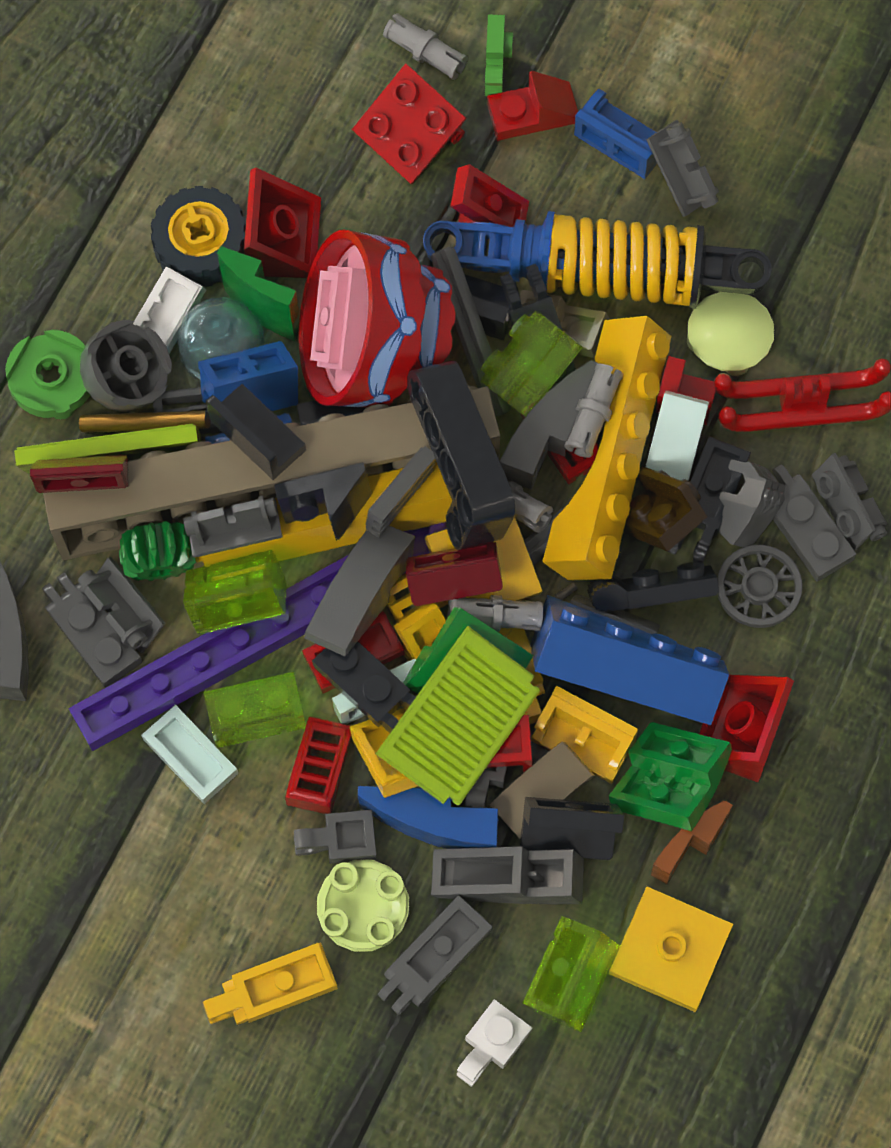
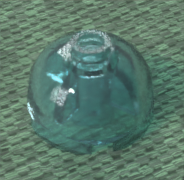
[177,297,265,379]

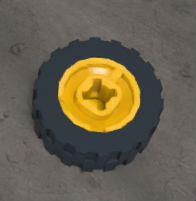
[151,186,246,287]

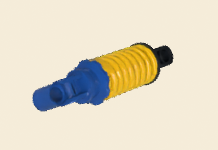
[423,211,772,309]

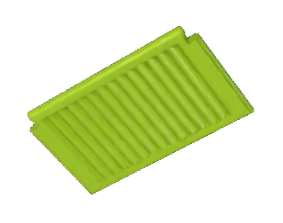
[375,626,540,805]

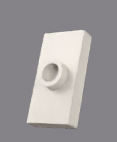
[133,267,206,354]

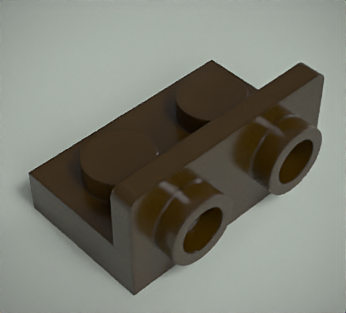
[623,466,707,552]

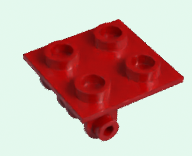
[352,63,467,184]

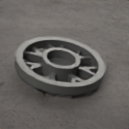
[717,545,802,628]

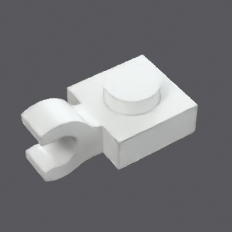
[456,999,532,1087]

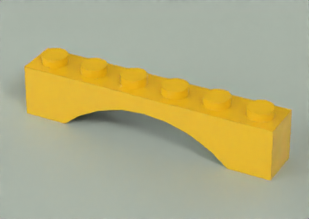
[542,316,672,580]

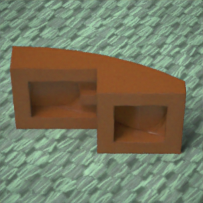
[651,801,733,884]

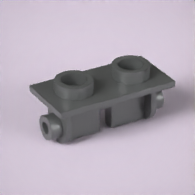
[646,120,719,217]
[812,453,888,551]
[183,495,283,558]
[78,557,166,653]

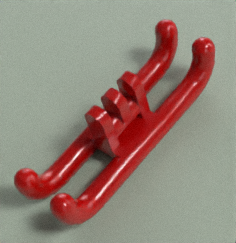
[714,358,891,432]

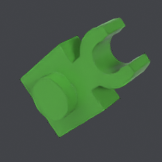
[485,15,513,96]

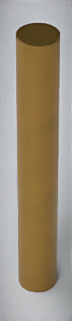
[79,411,211,433]

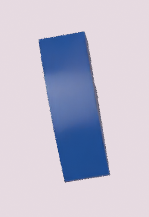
[358,786,498,849]

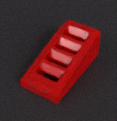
[285,716,351,814]

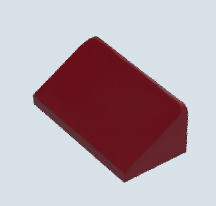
[30,455,129,493]
[406,541,503,606]

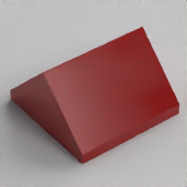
[244,168,321,278]
[699,675,794,782]

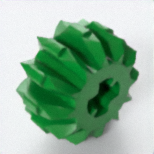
[119,521,196,581]

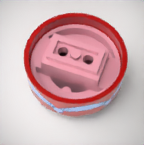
[299,229,456,408]

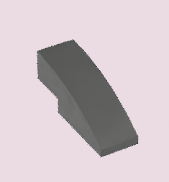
[500,360,599,490]
[305,526,415,656]
[0,562,29,701]
[431,847,584,904]

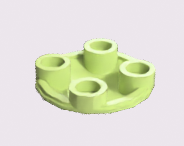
[687,292,774,376]
[317,860,409,952]

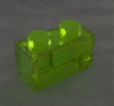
[480,310,583,417]
[183,550,287,635]
[203,672,306,748]
[522,916,620,1032]

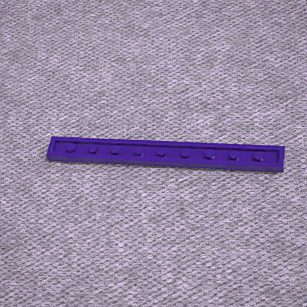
[68,522,447,751]

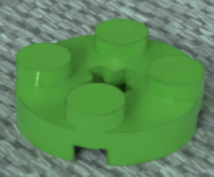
[5,330,90,420]

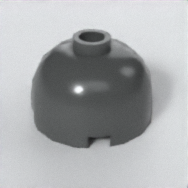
[80,319,172,412]

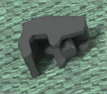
[719,459,785,548]

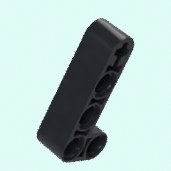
[407,361,515,550]

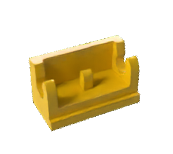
[531,686,638,784]

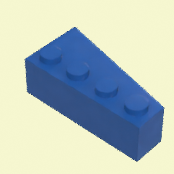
[530,595,729,725]

